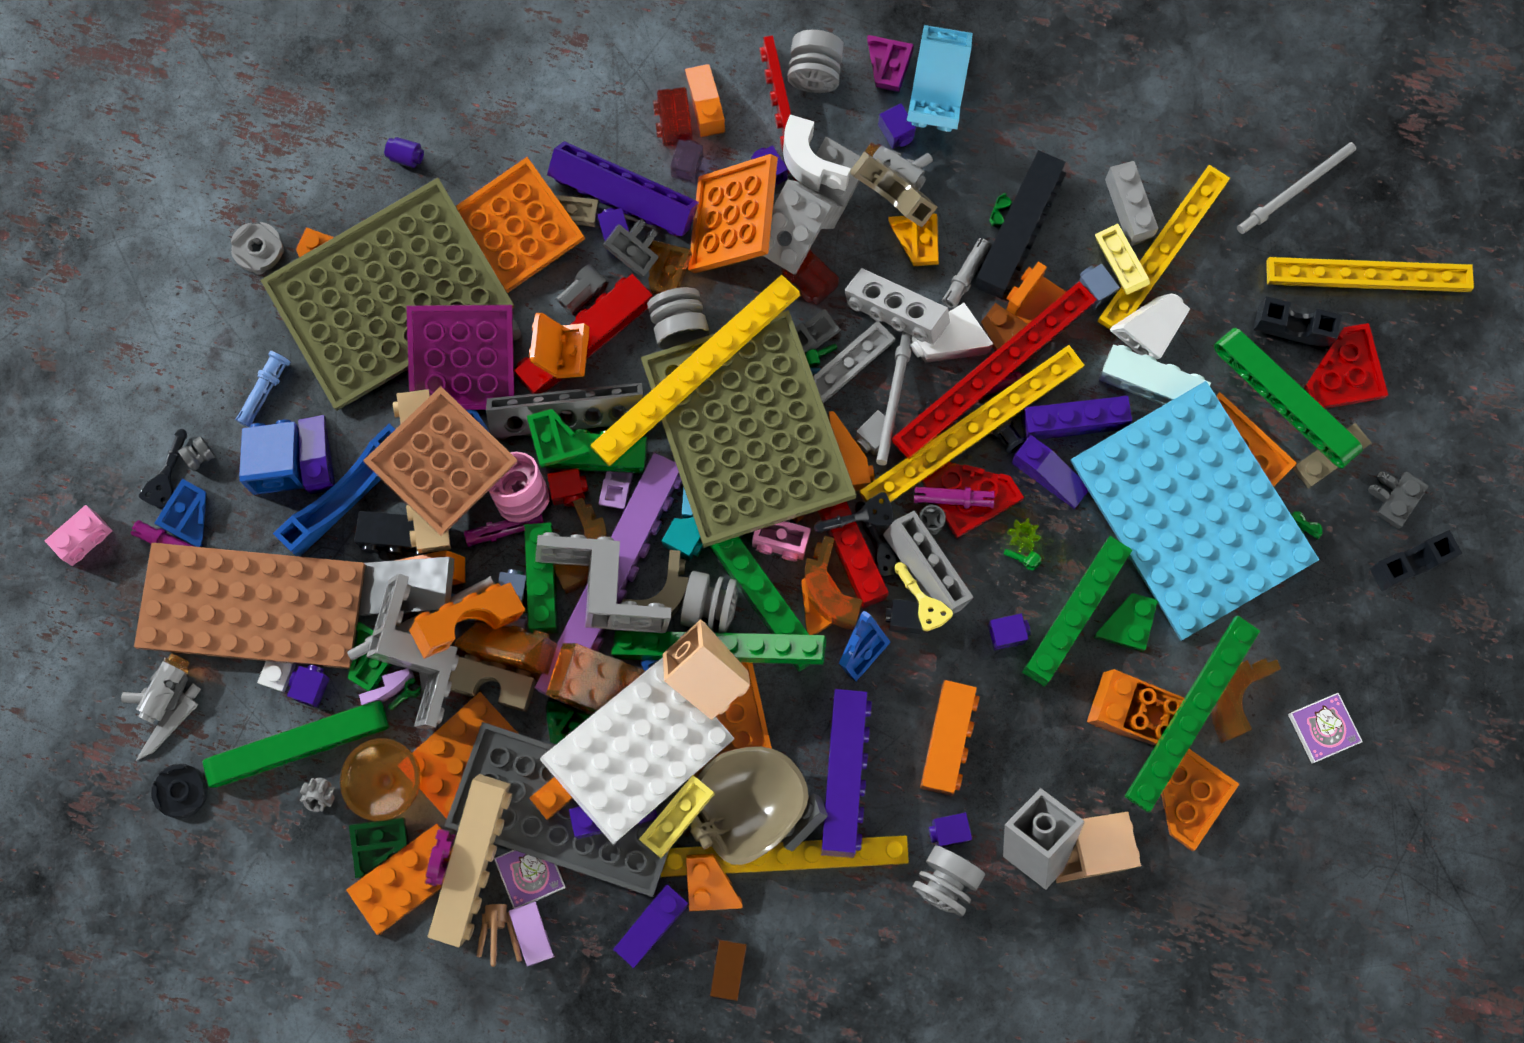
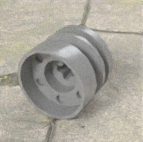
[787,30,844,93]
[647,287,710,349]
[680,571,738,633]
[912,845,985,916]

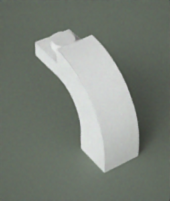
[783,115,850,192]

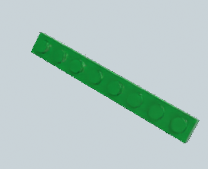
[1124,616,1260,812]
[611,631,826,665]

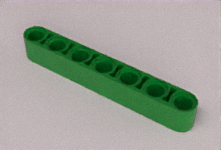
[1214,328,1363,468]
[202,701,389,788]

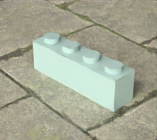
[1098,345,1211,405]

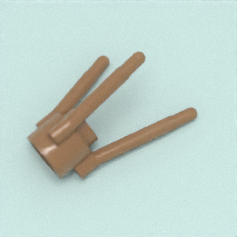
[477,904,522,967]

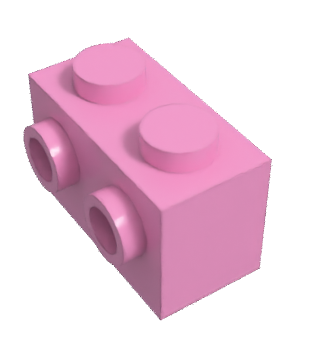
[45,505,113,566]
[752,521,811,562]

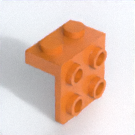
[1006,261,1066,324]
[529,313,590,378]

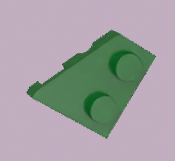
[527,409,590,468]
[1094,593,1158,652]
[348,622,392,692]

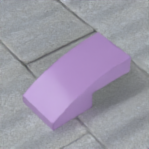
[599,472,634,510]
[359,668,414,705]
[509,902,554,966]

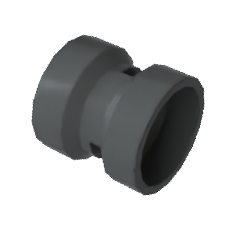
[178,436,216,472]
[919,505,946,536]

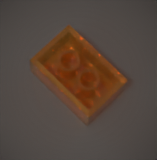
[545,643,645,713]

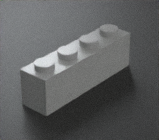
[883,511,974,616]

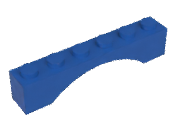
[273,424,395,557]

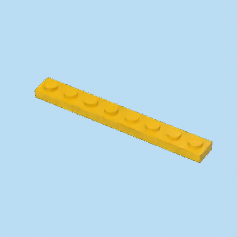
[1097,165,1230,330]
[1266,257,1474,292]

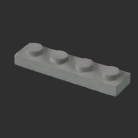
[813,321,895,404]

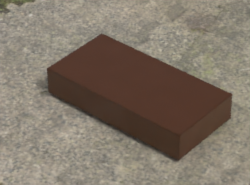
[710,940,747,1001]

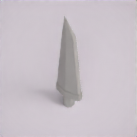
[136,683,201,761]

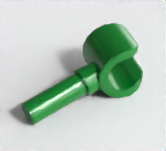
[806,343,837,368]
[1003,549,1042,571]
[387,679,421,711]

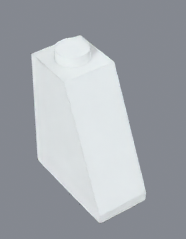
[1110,293,1190,359]
[910,303,993,363]

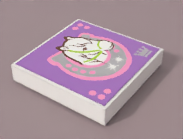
[1288,693,1363,763]
[494,850,566,909]

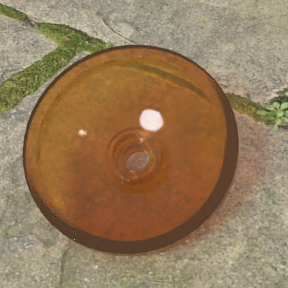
[340,738,421,821]

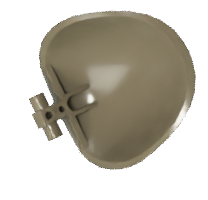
[690,746,808,865]

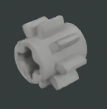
[300,778,335,812]

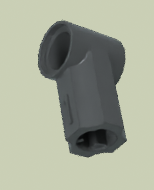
[557,264,609,315]

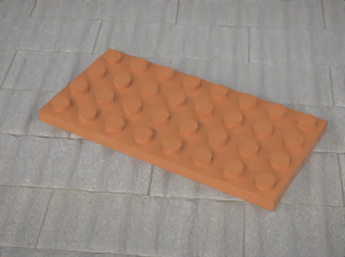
[134,543,366,669]

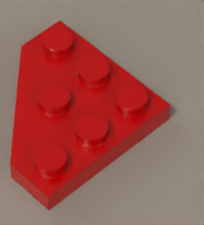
[1304,323,1388,409]
[921,462,1024,539]

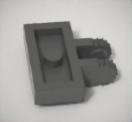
[602,219,659,278]
[1368,471,1428,529]
[782,793,828,852]

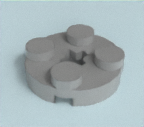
[231,222,284,274]

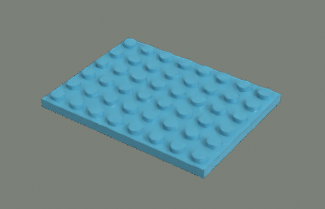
[1070,381,1319,641]

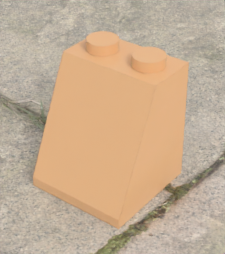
[663,619,750,720]
[1056,812,1141,883]

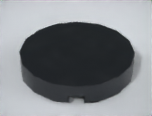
[151,764,208,819]

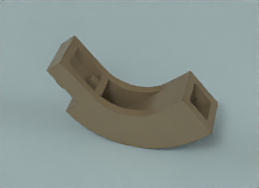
[850,151,938,227]
[622,550,689,618]

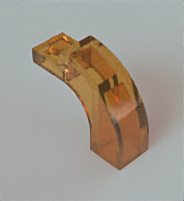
[553,497,608,594]
[805,536,862,631]
[1211,659,1281,743]

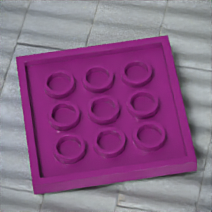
[406,305,515,410]

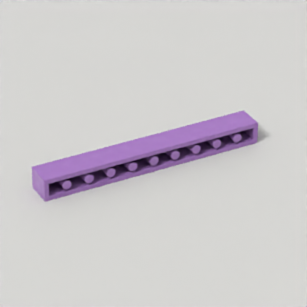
[535,453,682,704]

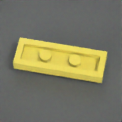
[1095,224,1150,295]
[639,775,715,858]

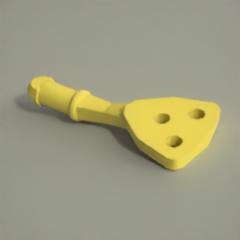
[894,562,953,631]

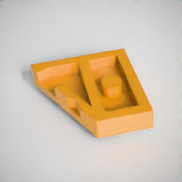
[888,214,939,266]

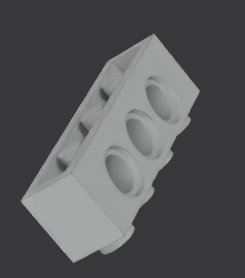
[845,268,950,345]

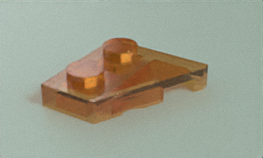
[648,240,692,294]

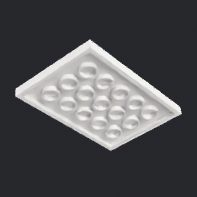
[540,658,735,844]

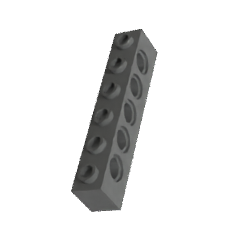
[486,383,644,439]

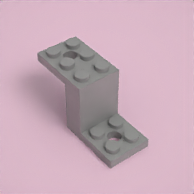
[763,137,861,274]
[535,532,671,633]
[366,574,459,729]

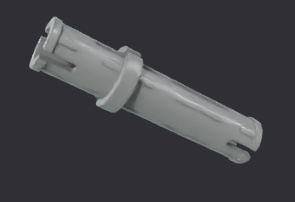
[942,238,992,309]

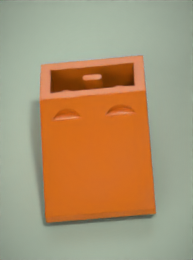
[1087,669,1184,746]

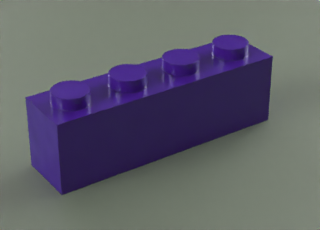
[1021,396,1132,440]

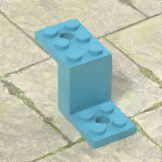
[907,25,973,132]

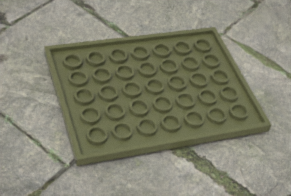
[261,178,515,411]
[641,310,856,547]

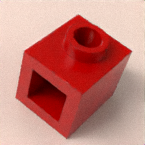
[547,468,588,506]

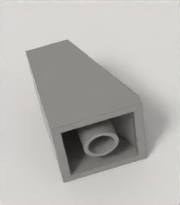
[1003,788,1085,890]

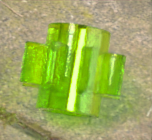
[1007,518,1041,552]

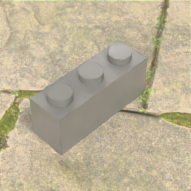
[1105,161,1159,246]

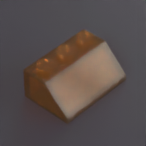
[454,622,558,675]

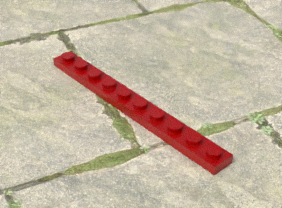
[891,281,1097,459]

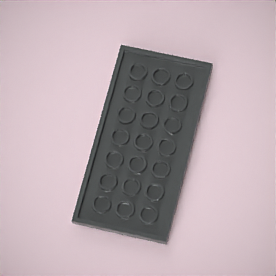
[444,722,681,897]

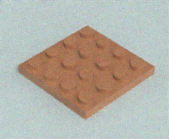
[363,386,518,537]

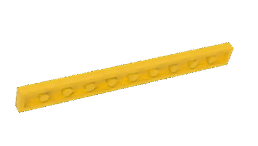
[591,275,800,466]
[859,345,1085,514]
[660,836,909,877]

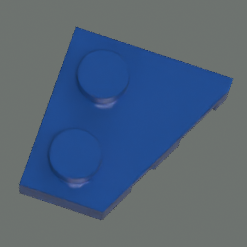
[154,478,207,547]
[839,611,891,681]

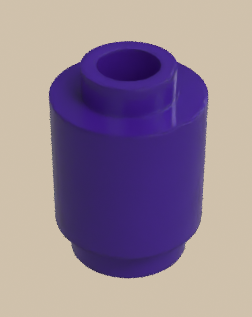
[384,137,424,168]

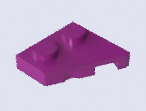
[867,35,914,92]

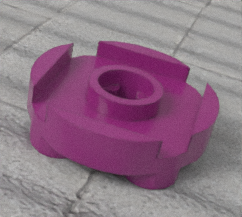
[425,829,455,886]

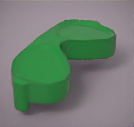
[989,193,1012,227]
[1291,511,1323,539]

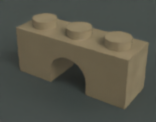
[448,654,537,713]

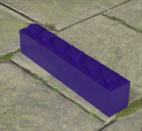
[547,141,699,236]
[821,689,872,858]

